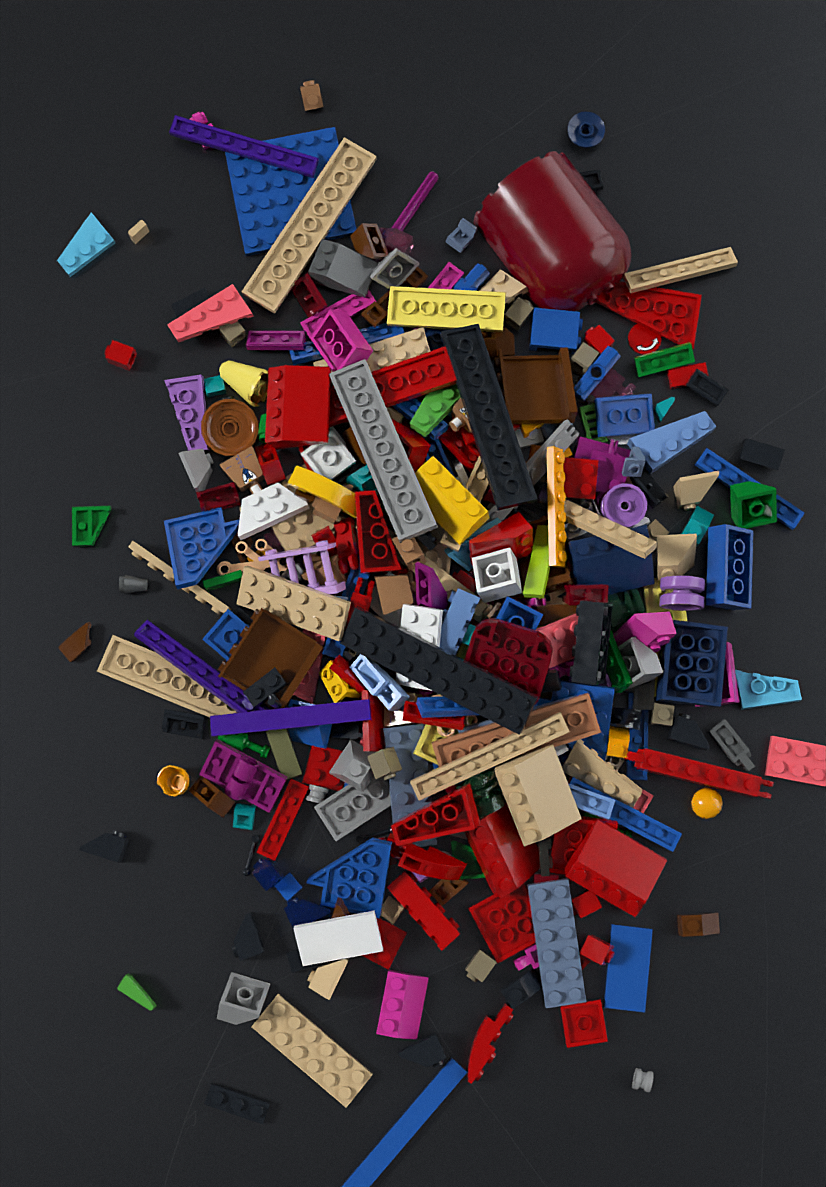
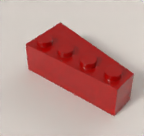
[354,490,402,574]
[391,783,480,846]
[387,871,460,951]

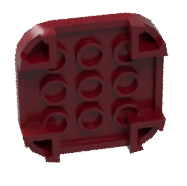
[465,618,553,705]

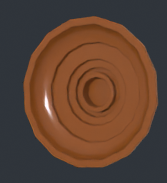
[201,399,258,456]

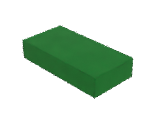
[203,570,243,592]

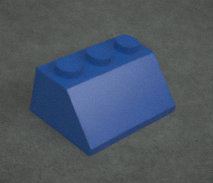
[496,596,543,630]

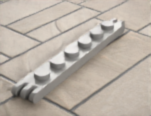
[480,420,579,528]

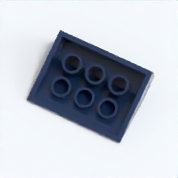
[565,525,654,595]
[656,620,728,707]

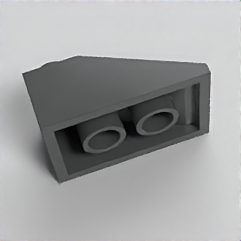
[308,239,378,297]

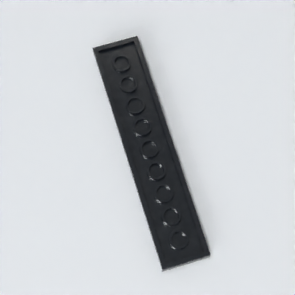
[441,324,537,511]
[340,607,538,735]

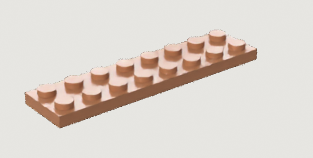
[431,693,601,767]

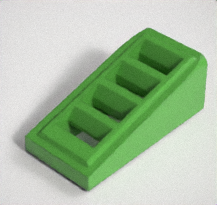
[578,403,608,443]
[117,973,157,1011]

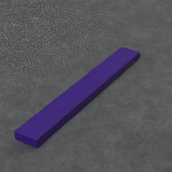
[169,115,319,178]
[134,620,270,713]
[210,699,372,737]

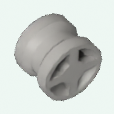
[306,785,329,803]
[632,1068,653,1092]

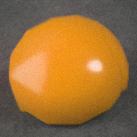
[157,765,189,797]
[691,787,723,819]

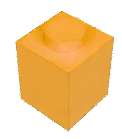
[607,726,630,758]

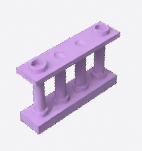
[258,540,346,594]

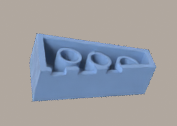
[627,411,716,474]
[440,588,480,655]

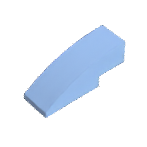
[349,654,410,711]

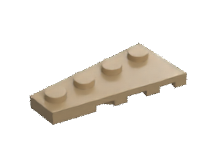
[479,269,528,305]
[562,739,643,808]

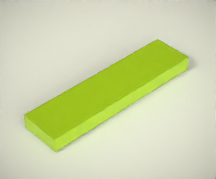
[523,525,550,598]

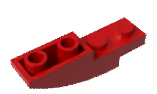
[387,833,467,880]
[467,1003,514,1084]

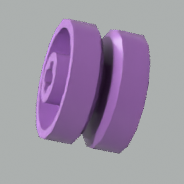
[600,483,647,528]
[659,576,705,611]

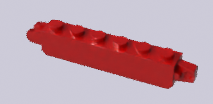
[625,748,774,799]

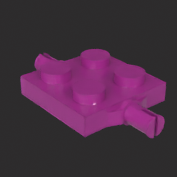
[590,439,630,506]

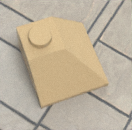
[673,471,719,511]
[655,534,697,581]
[307,958,349,1000]

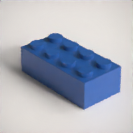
[706,524,753,610]

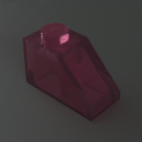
[379,228,413,255]

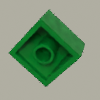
[730,481,777,529]

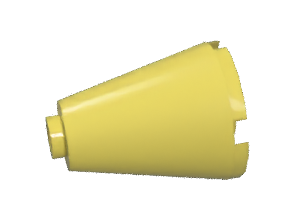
[219,360,268,407]

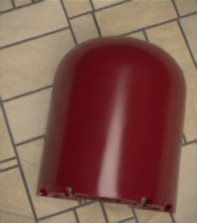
[474,151,631,311]

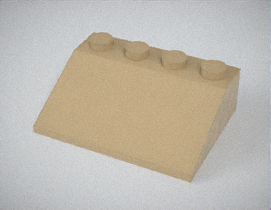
[495,744,582,846]

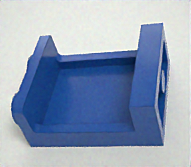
[529,307,583,354]

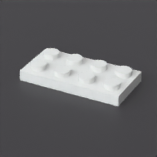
[395,604,443,691]

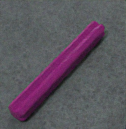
[391,171,438,236]

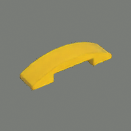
[287,466,356,518]

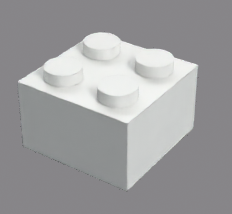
[472,548,523,603]

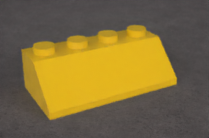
[415,456,489,545]

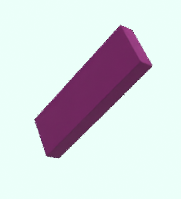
[246,331,306,350]

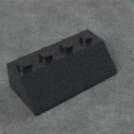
[570,600,613,685]

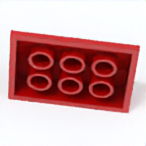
[265,365,331,449]
[464,797,545,898]
[565,818,667,917]

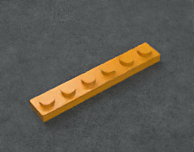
[547,446,567,568]

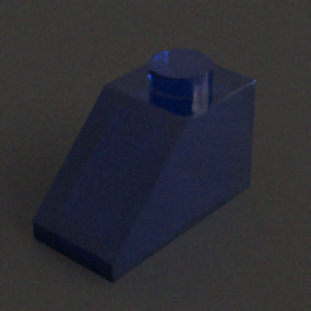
[252,858,284,891]
[284,897,332,930]

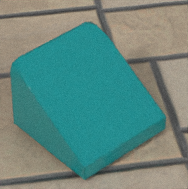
[204,375,227,398]
[654,397,675,422]
[233,803,256,830]

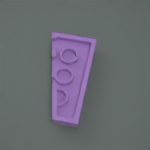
[164,375,210,452]

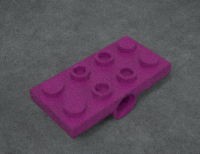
[199,739,288,813]

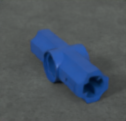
[453,263,490,291]
[574,346,621,402]

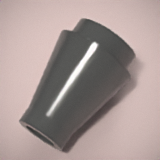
[119,575,147,594]

